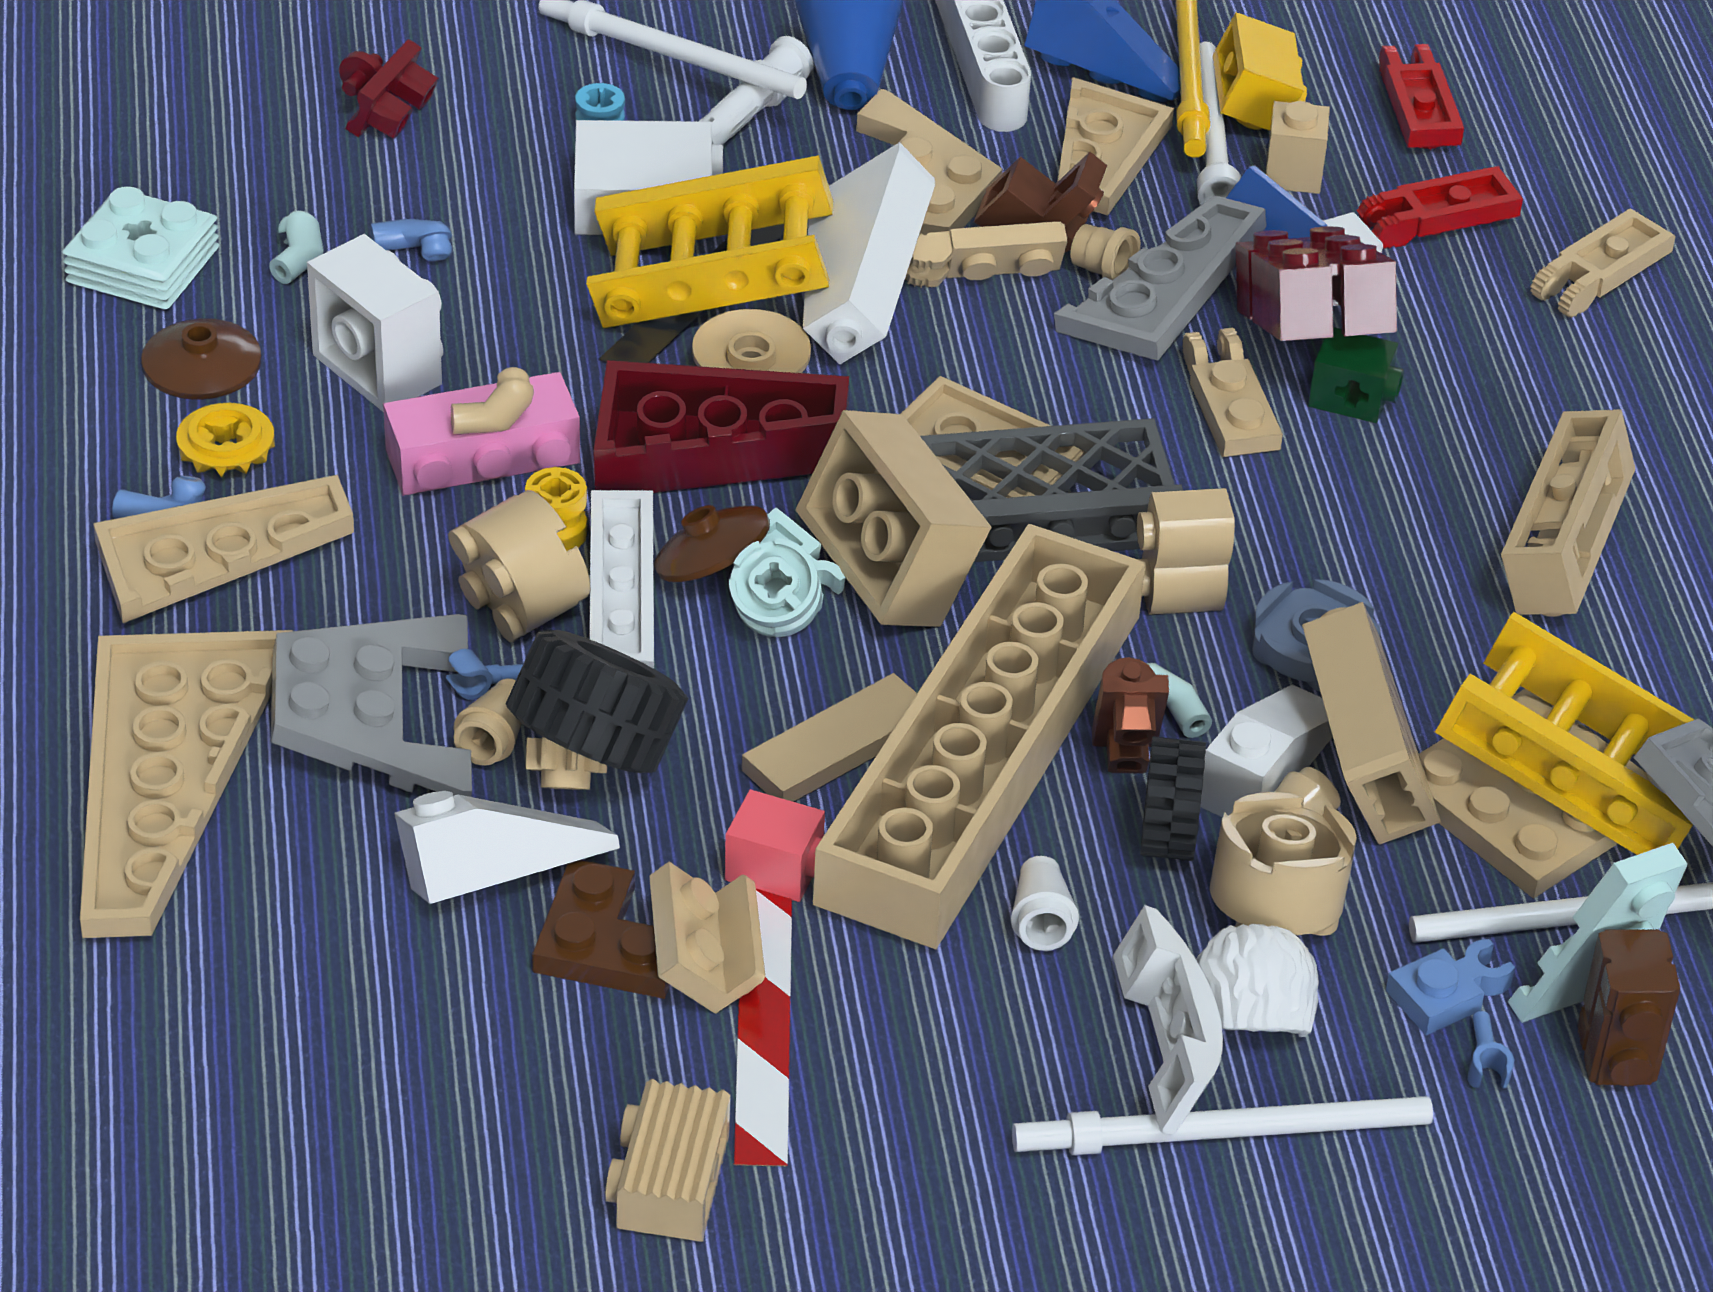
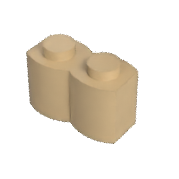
[1137,488,1235,615]

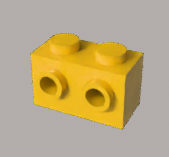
[1212,12,1307,131]

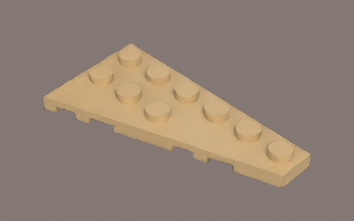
[80,630,293,938]

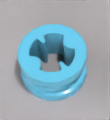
[575,83,625,121]

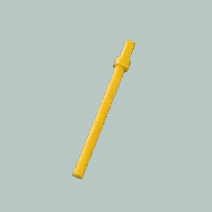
[1176,0,1210,158]

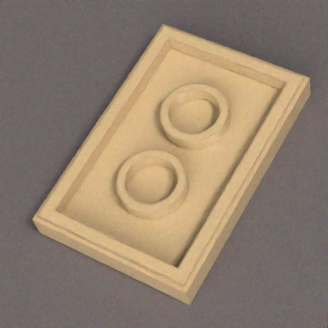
[901,376,1087,500]

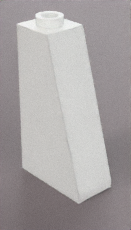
[803,142,935,365]

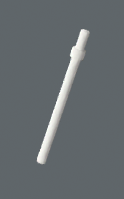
[539,0,807,99]
[1409,882,1713,943]
[1012,1096,1433,1155]

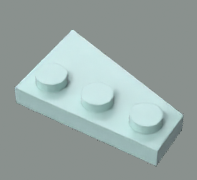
[1508,843,1688,1023]

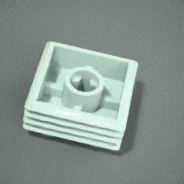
[62,187,219,310]

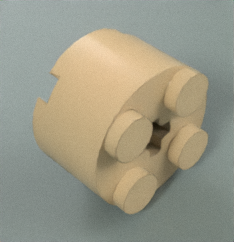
[448,490,591,642]
[1210,792,1357,936]

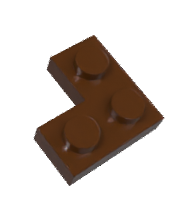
[532,860,670,999]

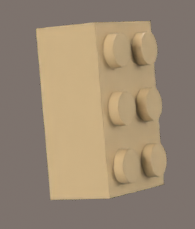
[795,410,992,627]

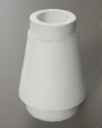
[1011,856,1079,951]

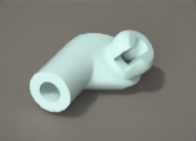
[269,210,324,284]
[1147,663,1212,738]

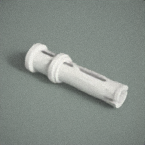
[698,36,814,145]

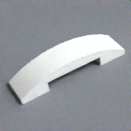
[1113,905,1223,1136]

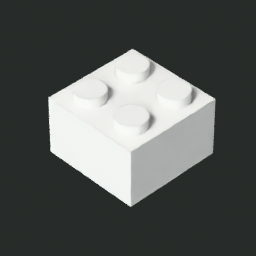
[307,234,443,412]

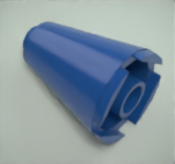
[795,0,903,110]

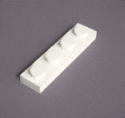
[590,490,654,669]

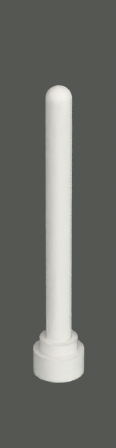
[1197,41,1241,205]

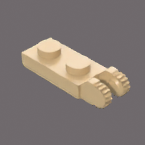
[1530,208,1676,318]
[905,221,1067,288]
[1182,328,1283,457]

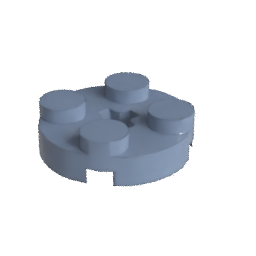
[1252,579,1381,691]

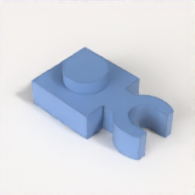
[1386,939,1515,1036]

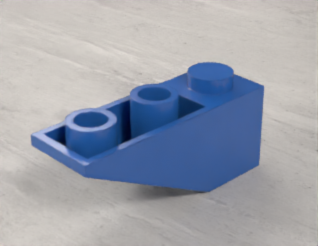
[1024,0,1181,102]

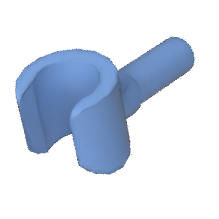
[446,649,523,700]
[1467,1011,1514,1088]

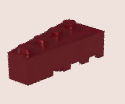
[593,360,849,493]

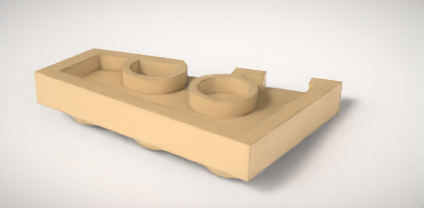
[1058,77,1174,216]

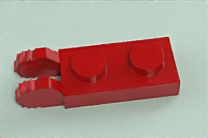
[1379,44,1464,149]
[1356,166,1523,249]

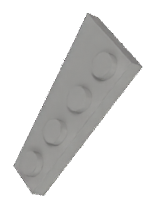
[1054,195,1266,361]

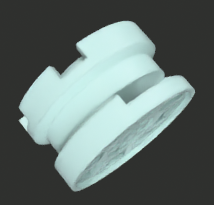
[729,538,822,637]

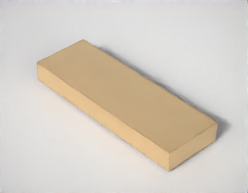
[742,673,917,802]

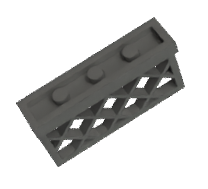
[920,418,1183,562]

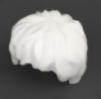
[1196,924,1319,1037]

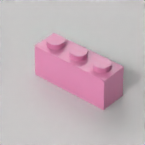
[383,372,580,496]

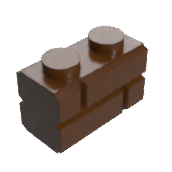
[1577,929,1681,1086]

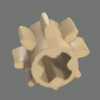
[525,737,607,790]

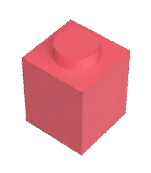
[725,789,825,902]

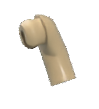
[451,367,534,434]

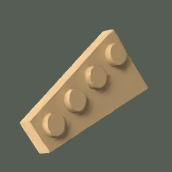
[93,475,354,623]

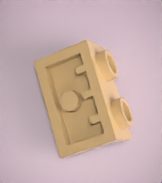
[649,862,765,1014]

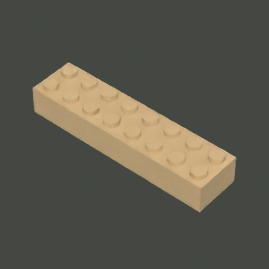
[813,524,1146,949]

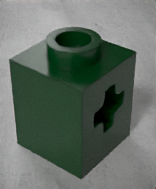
[1308,327,1404,424]

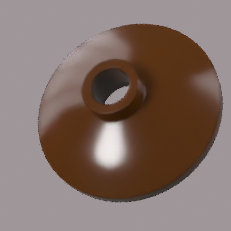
[141,318,261,400]
[654,505,770,582]

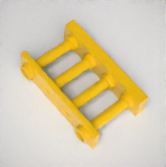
[586,155,833,328]
[1435,611,1694,855]

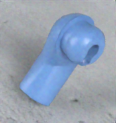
[370,219,453,261]
[112,476,206,519]

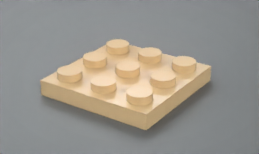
[1419,689,1650,899]

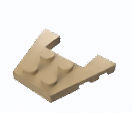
[828,89,1002,235]

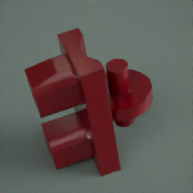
[339,39,439,140]

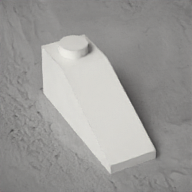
[1201,685,1333,817]
[395,791,620,904]

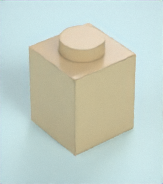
[1265,101,1330,194]

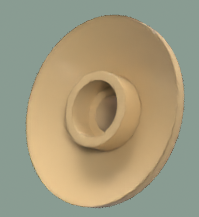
[692,309,811,373]

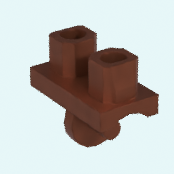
[1092,657,1169,773]

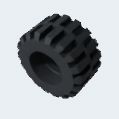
[506,630,689,773]

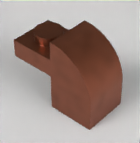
[974,152,1107,253]

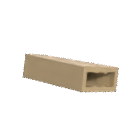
[1302,602,1441,845]

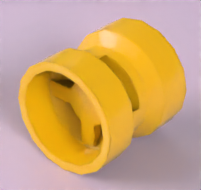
[525,467,587,551]

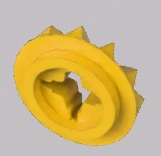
[176,403,275,478]

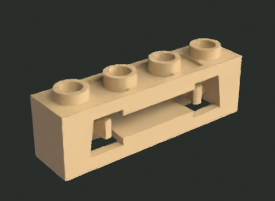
[1501,409,1635,617]

